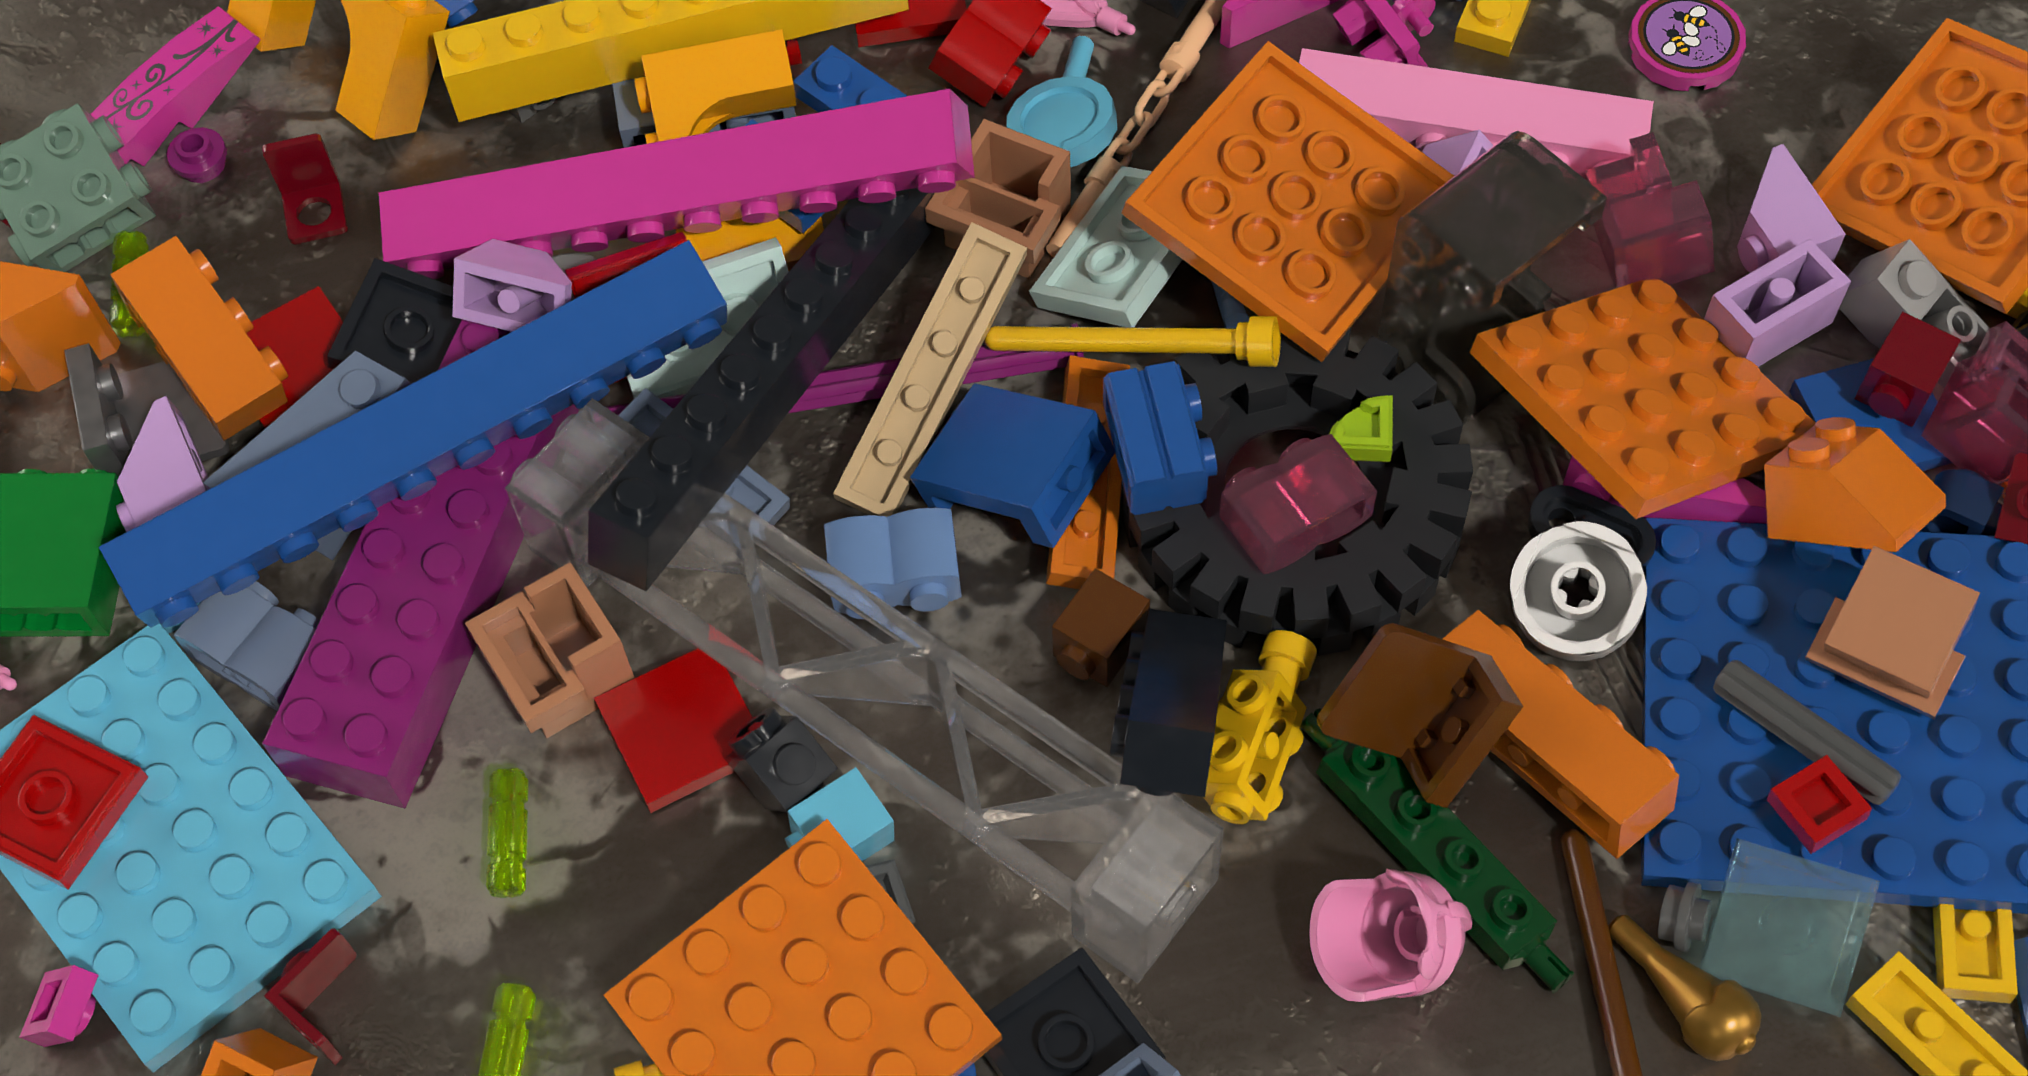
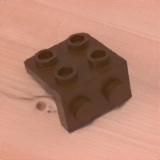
[1317,623,1524,808]

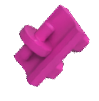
[1332,0,1436,67]

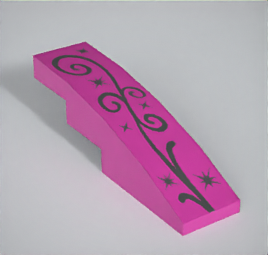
[91,6,261,166]

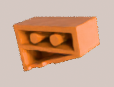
[110,236,289,441]

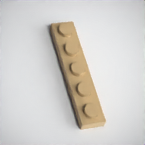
[833,222,1027,517]

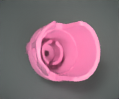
[1309,868,1472,1002]

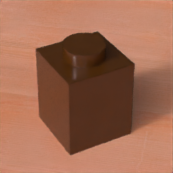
[1052,568,1150,687]

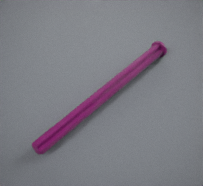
[595,323,1084,444]

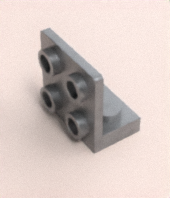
[64,343,230,477]

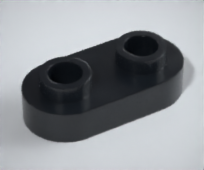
[1528,485,1656,571]

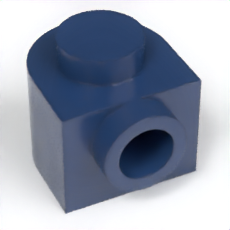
[1919,469,2004,536]

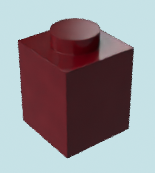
[1854,311,1962,427]

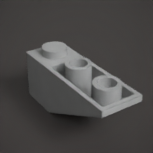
[1839,239,2025,416]

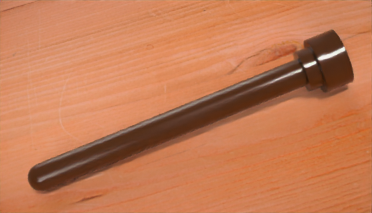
[1561,829,1643,1076]

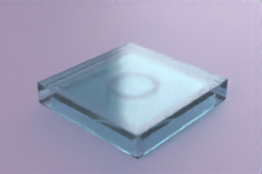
[1699,838,1880,1017]

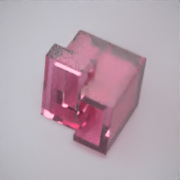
[1585,132,1715,289]
[1921,321,2028,496]

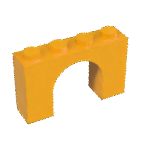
[227,0,450,140]
[634,29,824,271]

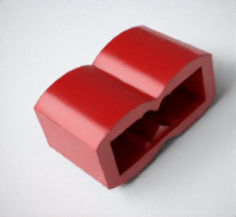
[928,0,1052,107]

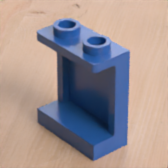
[910,383,1115,548]

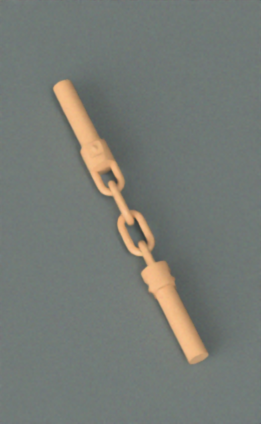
[1046,0,1227,258]

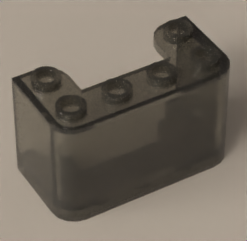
[1378,131,1607,425]

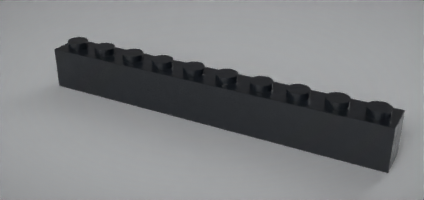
[588,188,936,592]

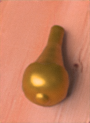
[1608,915,1762,1061]

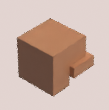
[925,119,1071,279]
[1805,546,1980,720]
[465,562,635,739]

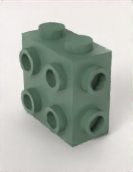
[0,103,156,272]

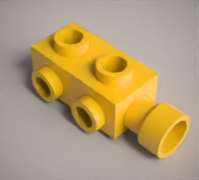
[1203,630,1317,824]

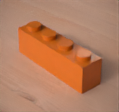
[1442,610,1679,859]

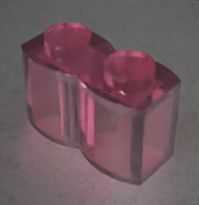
[1220,434,1377,574]

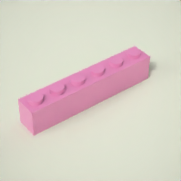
[1299,48,1654,193]

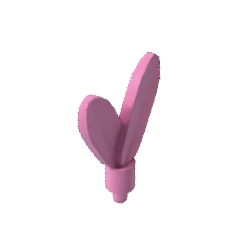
[1041,0,1136,36]

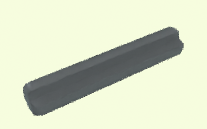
[1713,660,1901,805]

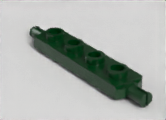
[1300,708,1575,993]

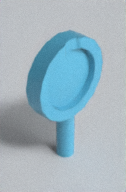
[1006,36,1117,167]

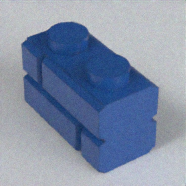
[1103,361,1217,515]

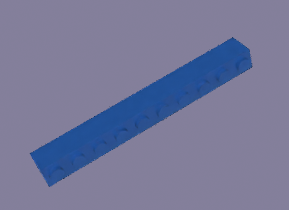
[99,240,727,628]

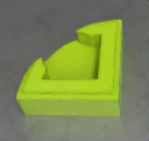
[1326,395,1393,462]

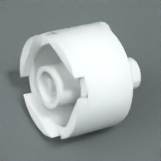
[1510,521,1647,661]

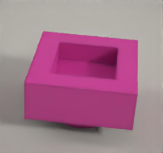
[19,965,99,1047]

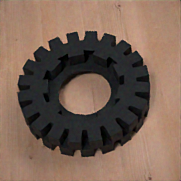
[1122,328,1473,656]

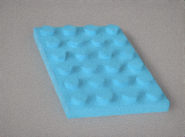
[0,623,382,1073]

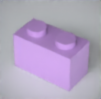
[1704,239,1851,367]

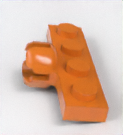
[1046,355,1130,589]

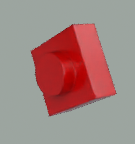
[1767,755,1872,854]

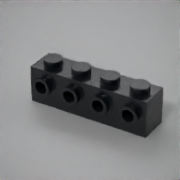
[1110,609,1227,797]

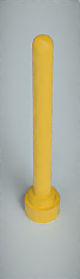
[984,316,1281,367]

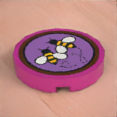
[1628,0,1746,91]

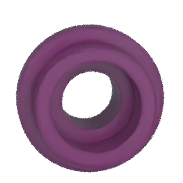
[167,127,227,183]

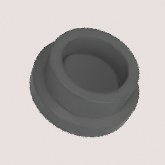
[1658,882,1712,952]

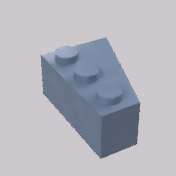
[203,351,411,561]

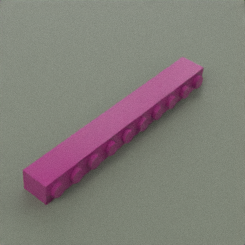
[379,89,975,279]

